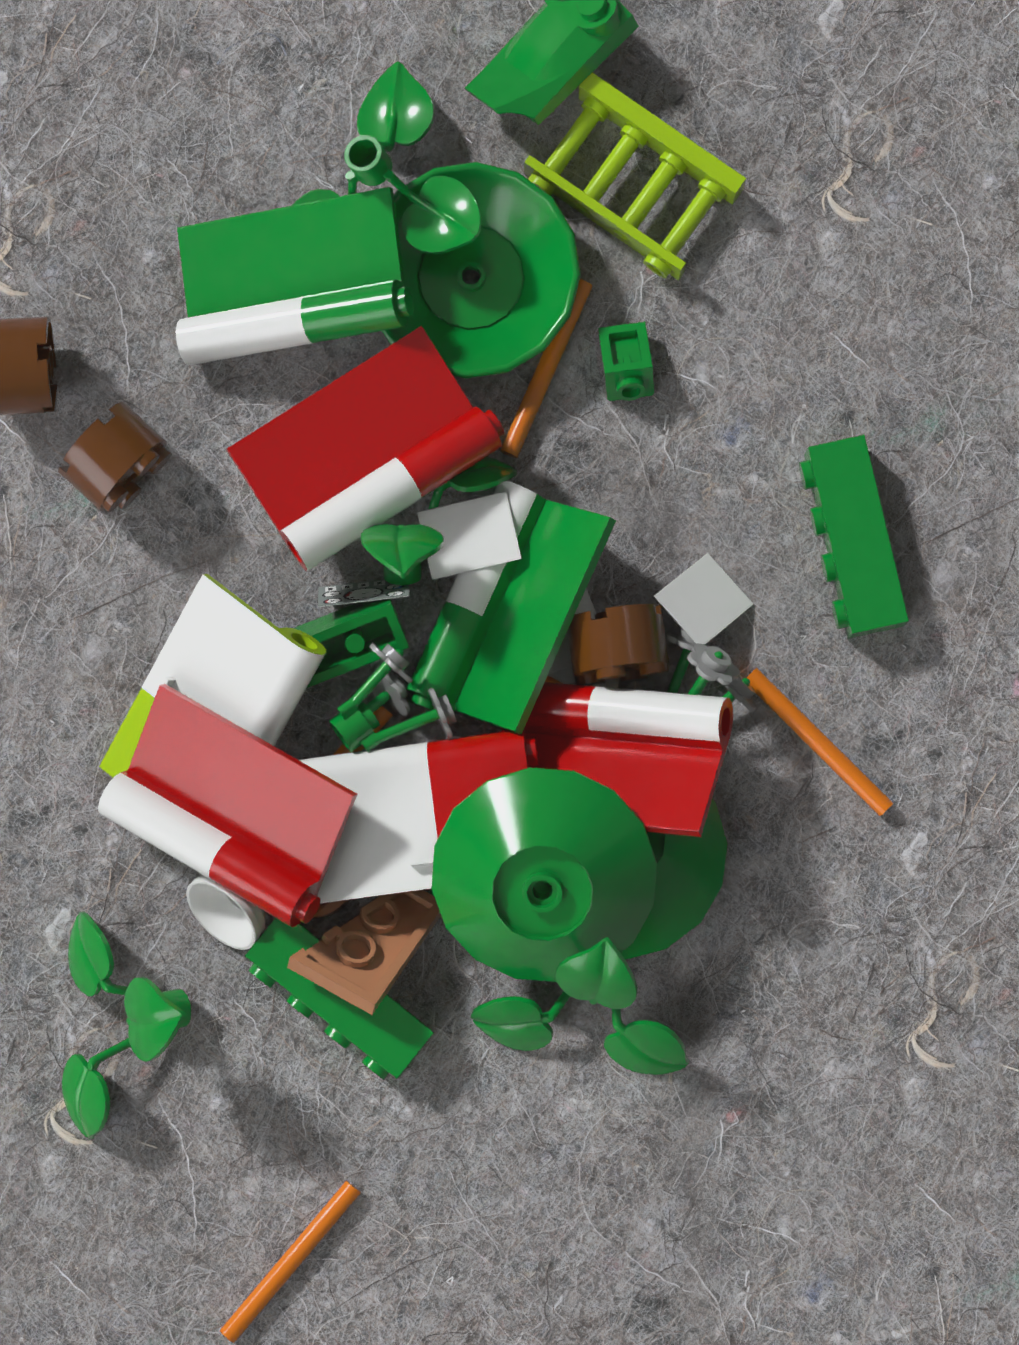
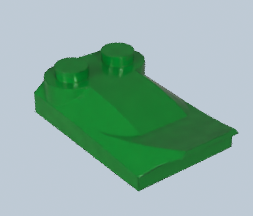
[464,0,639,125]

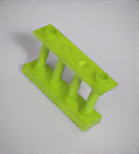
[524,72,746,281]

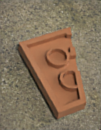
[287,890,441,1015]

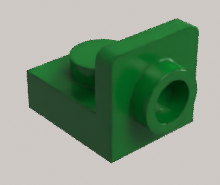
[598,322,654,401]

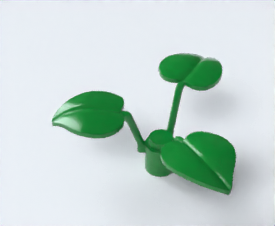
[292,61,482,254]
[361,456,517,585]
[62,911,191,1140]
[470,937,690,1075]

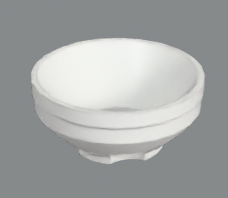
[186,874,265,950]

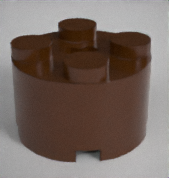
[0,316,57,415]
[58,402,172,512]
[567,604,669,686]

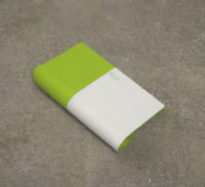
[99,574,326,778]

